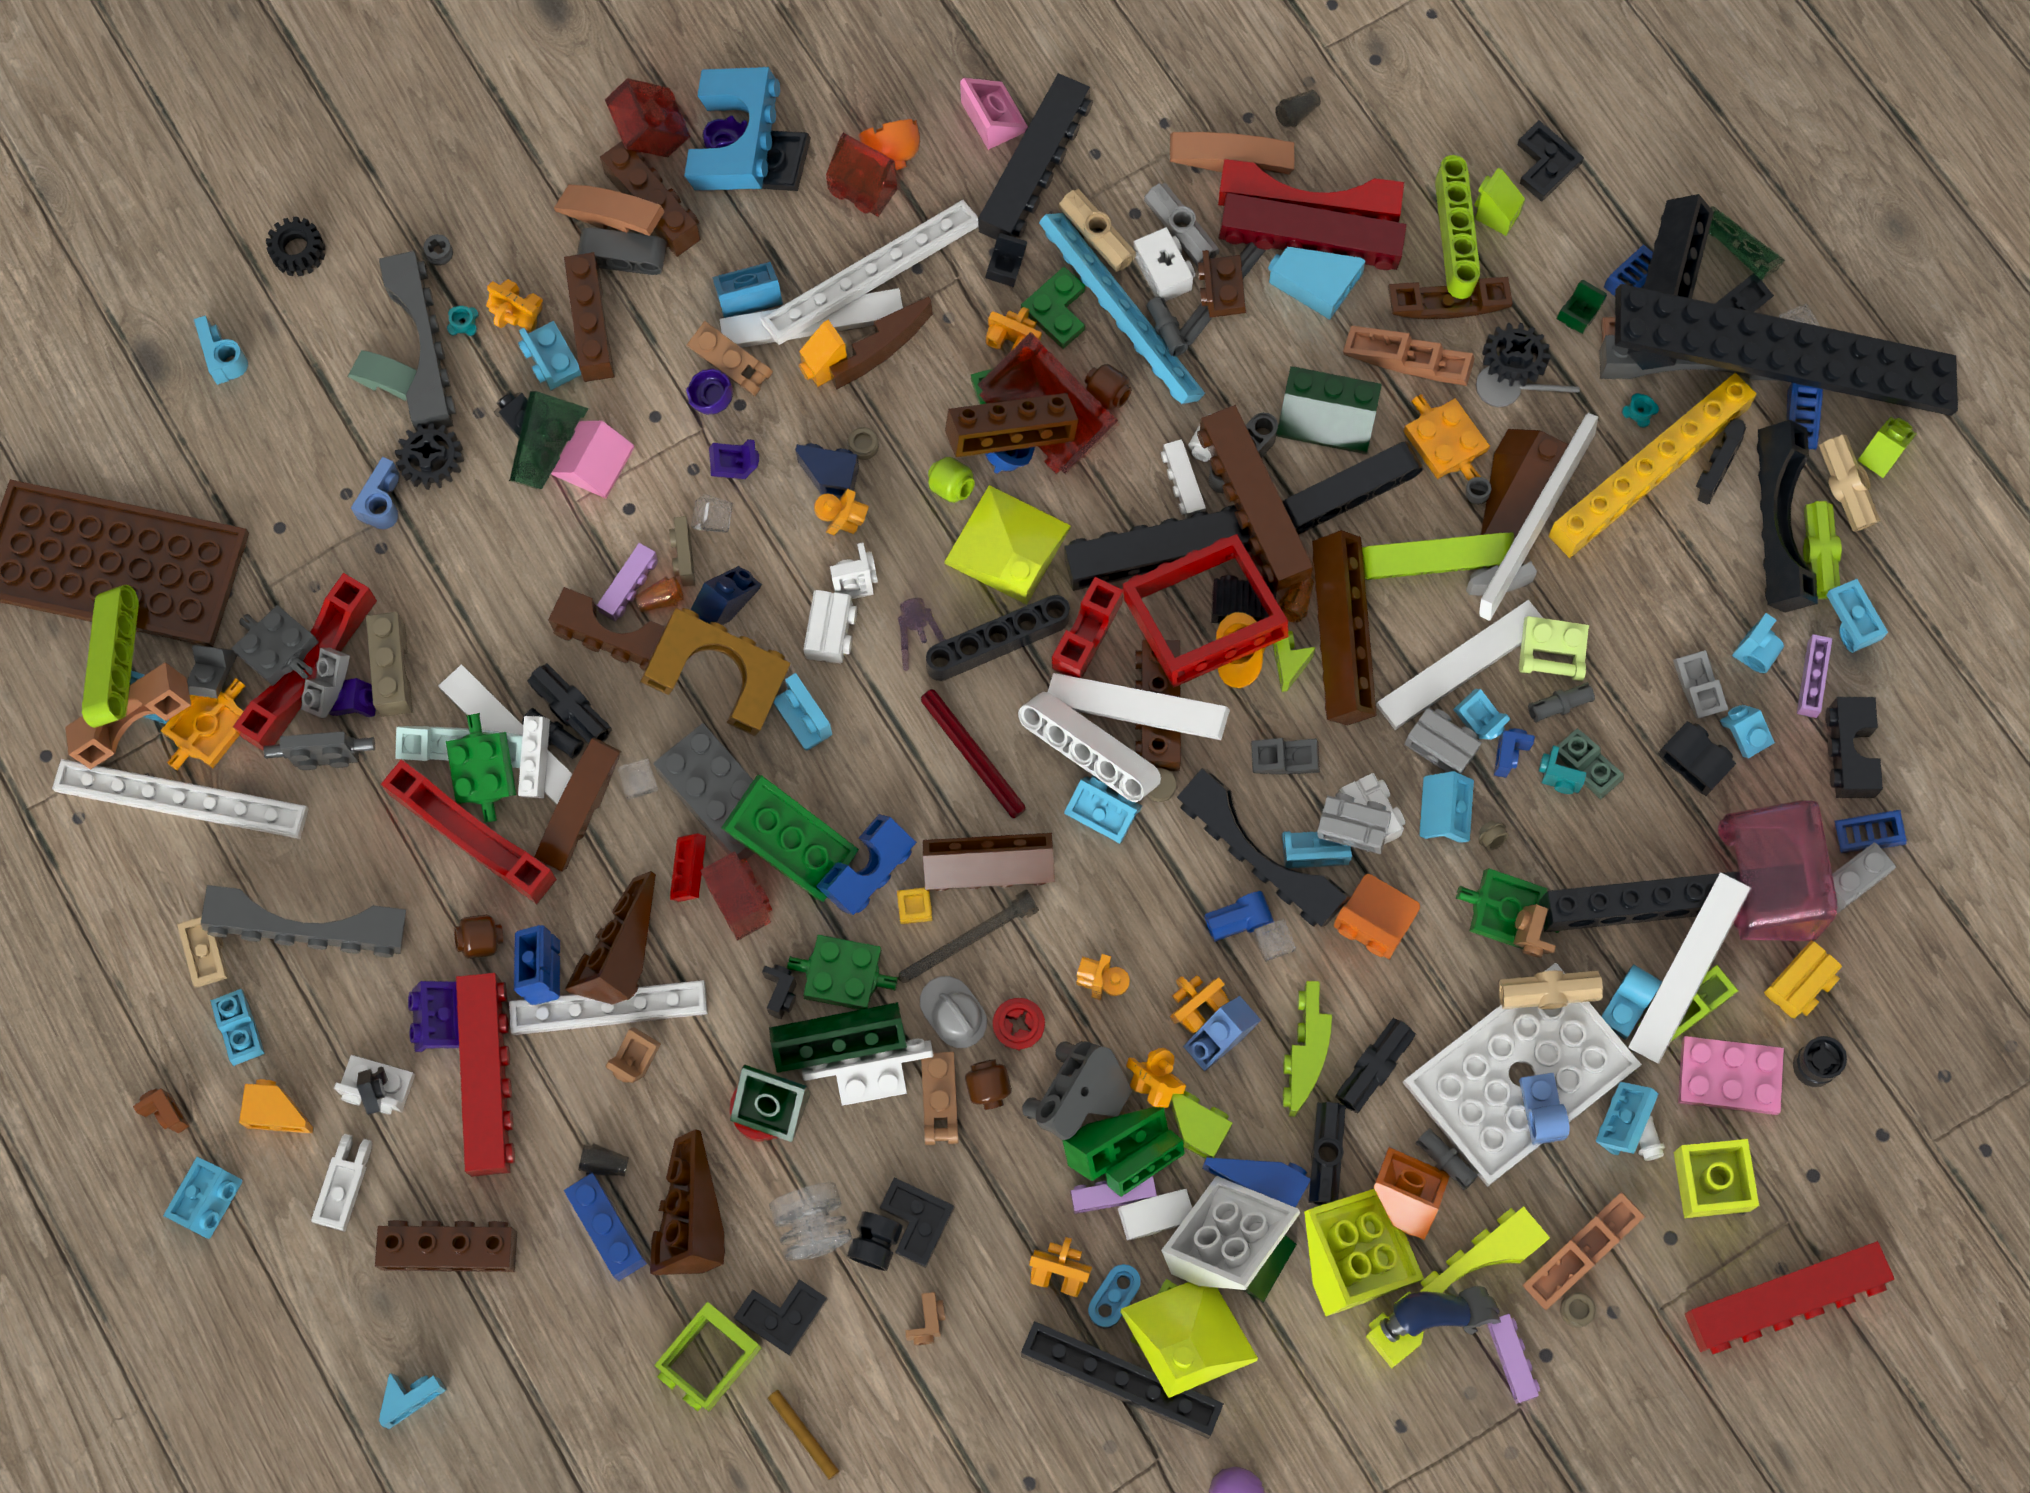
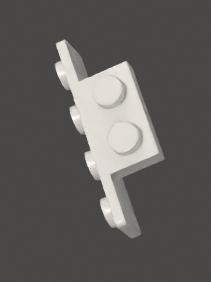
[802,1038,933,1106]

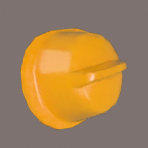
[1216,612,1266,688]

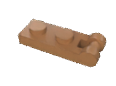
[686,321,773,396]
[921,1052,959,1145]

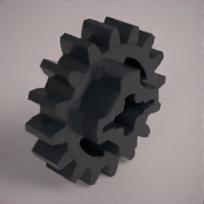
[1482,323,1551,387]
[395,422,464,490]

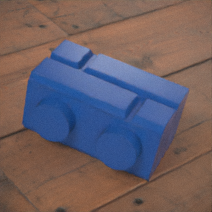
[514,925,560,1005]

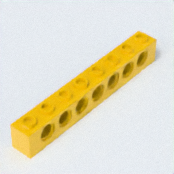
[1548,372,1757,558]

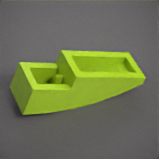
[1638,965,1739,1043]

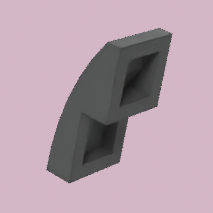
[1251,738,1320,774]

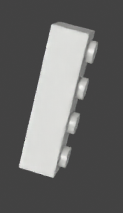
[1161,439,1206,519]
[518,716,550,798]

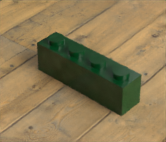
[769,1002,907,1073]

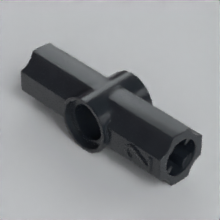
[527,663,612,744]
[1335,1017,1416,1114]
[1309,1102,1346,1206]

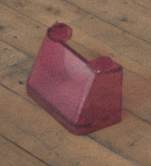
[1718,800,1837,941]

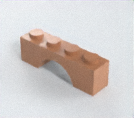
[65,662,191,770]

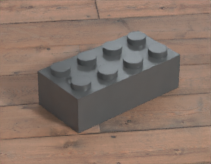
[653,723,754,866]

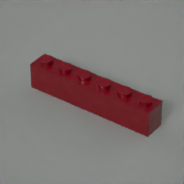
[1218,193,1407,270]

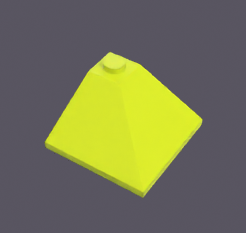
[944,485,1071,605]
[1304,1189,1424,1316]
[1120,1282,1258,1398]

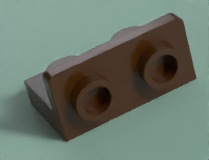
[1198,250,1246,318]

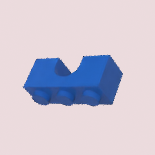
[816,814,917,915]
[563,1173,647,1281]

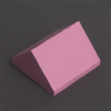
[960,78,1028,150]
[551,421,634,499]

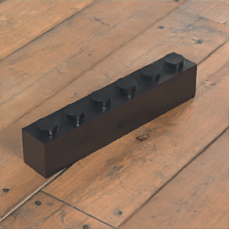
[978,73,1093,240]
[1627,194,1714,370]
[1064,505,1252,591]
[1021,1321,1224,1439]

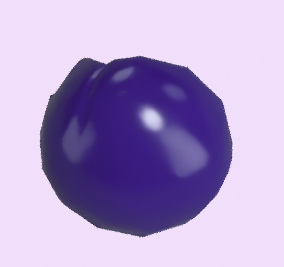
[702,115,748,149]
[686,369,733,415]

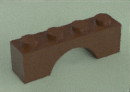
[564,252,615,382]
[548,587,666,671]

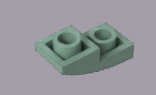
[347,350,417,401]
[1557,728,1624,800]

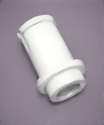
[1638,1116,1665,1161]

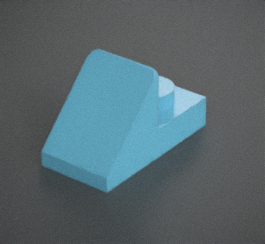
[379,1373,447,1429]

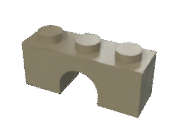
[366,612,413,717]

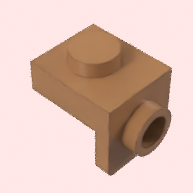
[1513,904,1556,958]
[606,1027,661,1083]
[905,1292,945,1345]

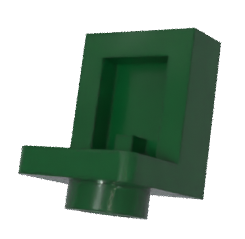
[1556,280,1607,334]

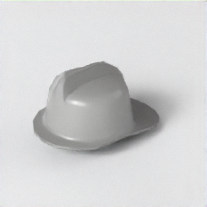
[920,976,987,1048]

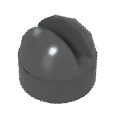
[1465,477,1491,505]

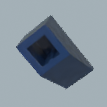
[795,443,859,498]
[690,566,762,625]

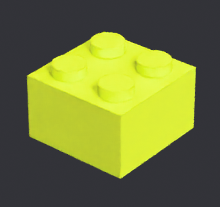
[1673,1139,1759,1218]

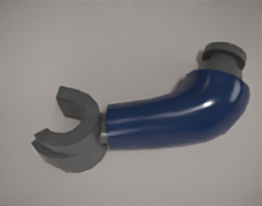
[1380,1286,1501,1342]

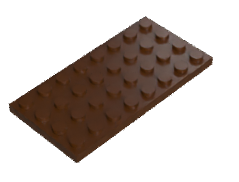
[0,479,249,647]

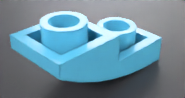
[210,989,265,1066]

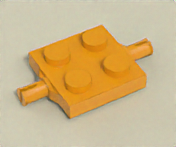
[1403,394,1490,481]
[160,678,246,771]

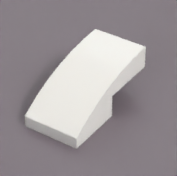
[1118,1189,1192,1241]

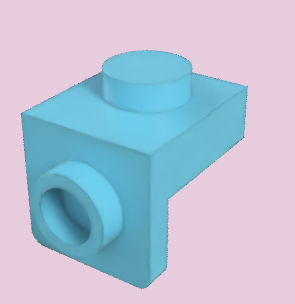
[1453,689,1511,740]
[1720,705,1775,759]

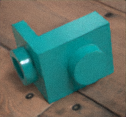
[1538,745,1586,794]

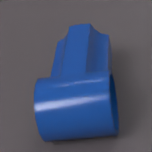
[1204,891,1274,942]

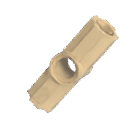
[1059,189,1136,272]
[1819,435,1880,532]
[1499,970,1603,1010]

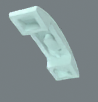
[395,726,523,768]

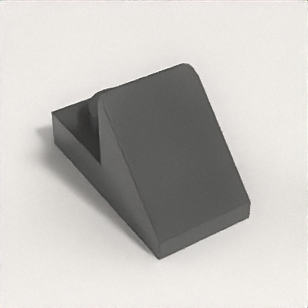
[187,645,237,699]

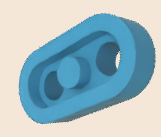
[1088,1264,1141,1328]

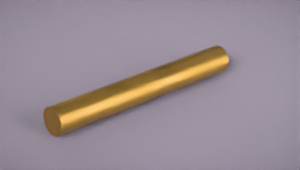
[768,1390,840,1480]

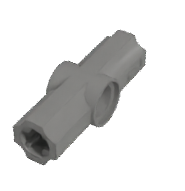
[1144,183,1219,267]

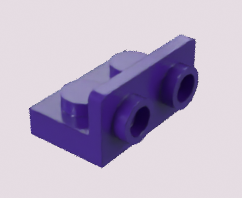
[408,981,459,1052]

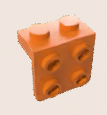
[1333,874,1420,960]

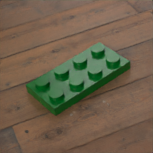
[721,775,859,902]

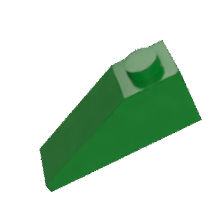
[1062,1106,1168,1181]

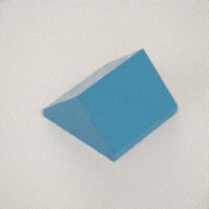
[712,262,783,318]

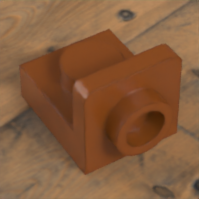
[133,1089,190,1134]

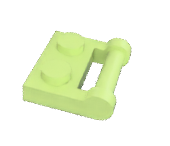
[1519,616,1589,681]

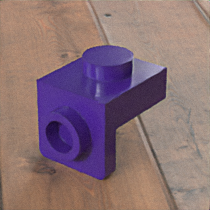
[709,439,759,479]
[329,678,376,717]

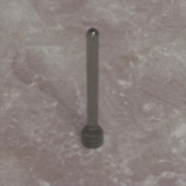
[898,889,1039,983]

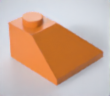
[1374,1147,1450,1240]

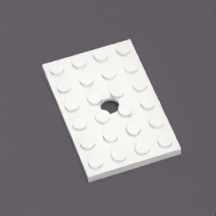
[1403,963,1642,1187]

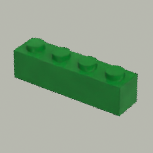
[1106,1129,1185,1197]

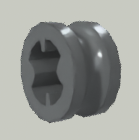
[423,234,453,266]

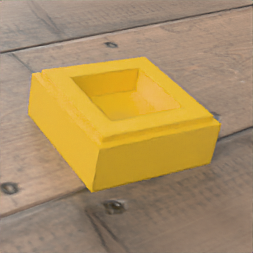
[897,887,933,924]

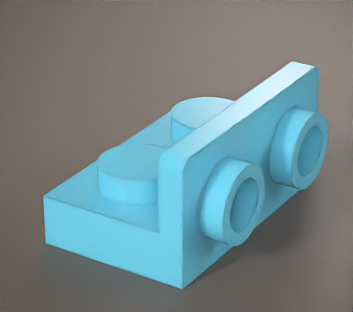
[518,321,582,391]
[773,673,833,751]
[1064,775,1142,844]
[1596,1082,1659,1155]
[163,1157,242,1239]

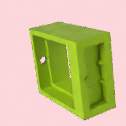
[654,1301,762,1412]

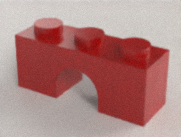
[1052,577,1123,678]

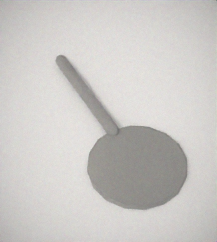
[1476,366,1580,407]

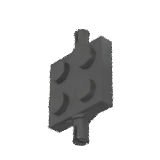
[231,605,319,686]
[264,731,375,770]

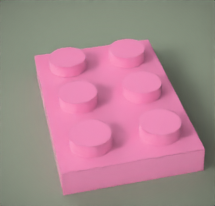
[1678,1036,1784,1115]

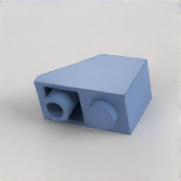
[1183,996,1261,1071]

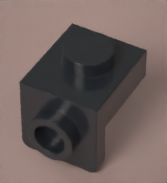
[985,233,1027,287]
[494,392,545,441]
[762,964,797,1019]

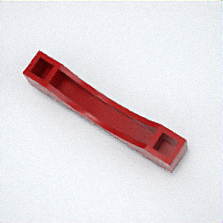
[1218,159,1404,223]
[233,573,377,751]
[381,759,557,905]

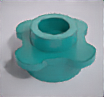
[447,306,479,336]
[1622,393,1659,428]

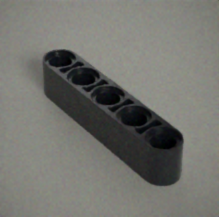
[1282,441,1423,535]
[926,595,1070,681]

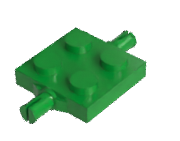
[446,713,516,823]
[1456,868,1560,949]
[787,935,898,1010]

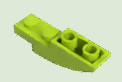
[1283,981,1332,1117]

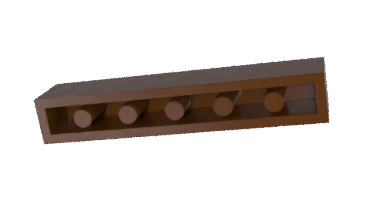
[1197,405,1313,592]
[1312,530,1377,726]

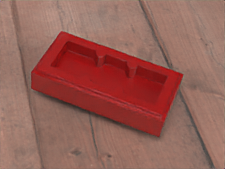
[670,833,706,902]

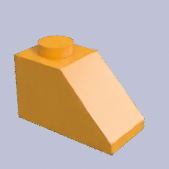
[799,319,847,387]
[239,1079,313,1133]

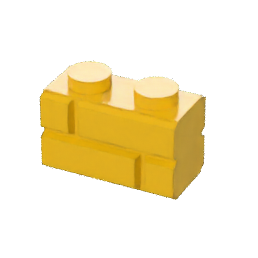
[1764,940,1842,1019]

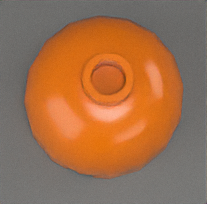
[859,119,921,171]

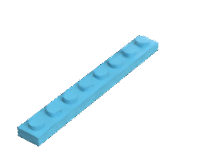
[1039,213,1205,404]

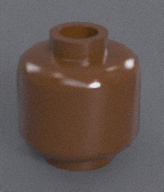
[1085,364,1132,410]
[454,914,503,959]
[965,1059,1012,1110]

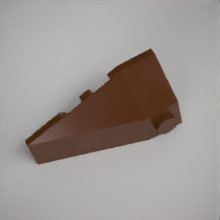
[1480,429,1569,540]
[565,871,656,1005]
[650,1129,725,1275]

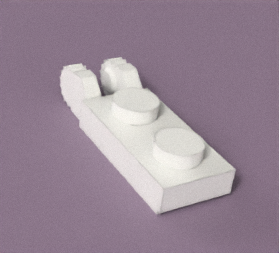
[311,1134,372,1231]

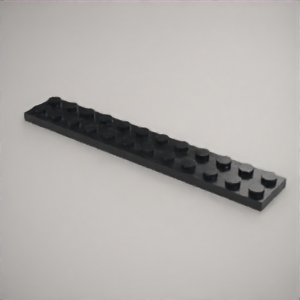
[1615,284,1958,416]

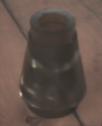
[1275,90,1321,127]
[578,1143,629,1176]

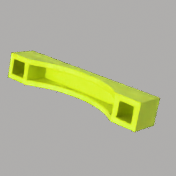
[1366,1206,1550,1368]

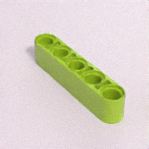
[1435,155,1480,299]
[1362,532,1514,580]
[82,585,139,728]

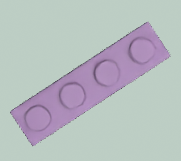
[597,543,658,622]
[1797,634,1832,718]
[1071,1176,1157,1214]
[1487,1314,1540,1404]

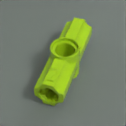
[1803,501,1842,599]

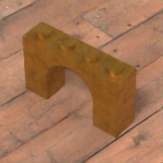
[640,608,791,736]

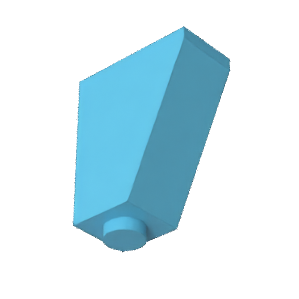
[1268,246,1366,320]

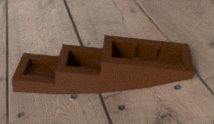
[829,296,933,390]
[534,737,622,872]

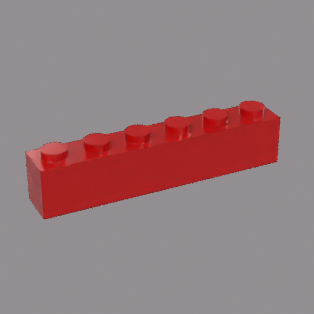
[456,973,515,1177]
[1684,1241,1895,1355]

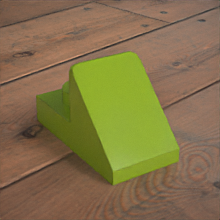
[1272,630,1316,692]

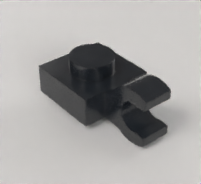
[357,1066,388,1115]

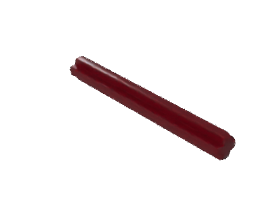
[921,689,1026,818]

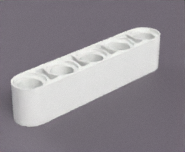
[1018,692,1161,802]

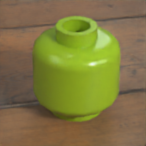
[928,457,975,503]

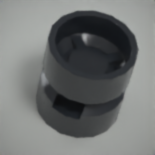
[1793,1036,1847,1087]
[847,1211,903,1271]

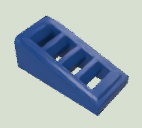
[1604,244,1653,296]
[1786,383,1823,450]
[1835,810,1907,853]

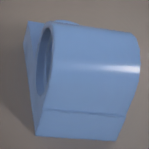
[351,456,400,529]
[1519,1072,1570,1145]

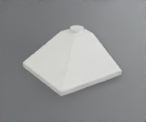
[1161,1176,1300,1290]

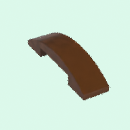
[1388,277,1513,319]

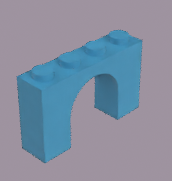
[684,67,780,190]

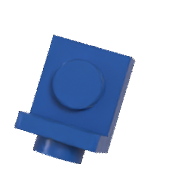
[1494,728,1535,778]

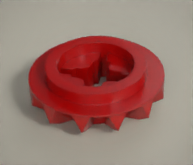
[993,998,1045,1051]

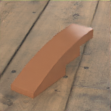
[1170,132,1294,174]
[554,184,664,236]
[1343,326,1475,386]
[1522,1192,1646,1310]

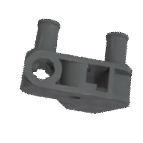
[1022,1041,1132,1140]

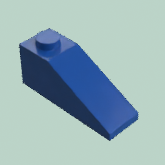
[1202,1158,1311,1208]

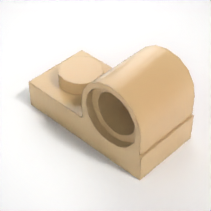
[177,917,228,988]

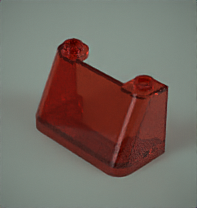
[977,332,1120,475]

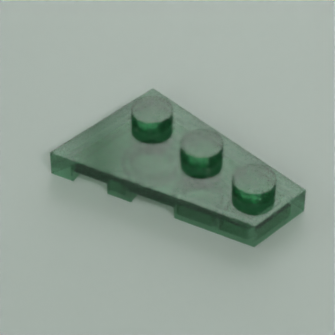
[1708,206,1785,280]
[509,391,589,489]

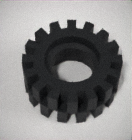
[266,217,326,277]

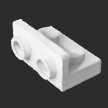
[830,542,878,599]
[334,1055,415,1114]

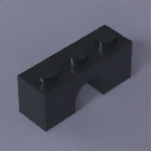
[1825,697,1883,798]

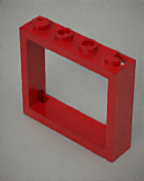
[1122,534,1289,688]

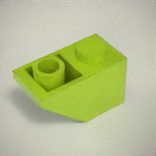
[1474,168,1525,236]
[1857,417,1917,478]
[1170,1091,1232,1159]

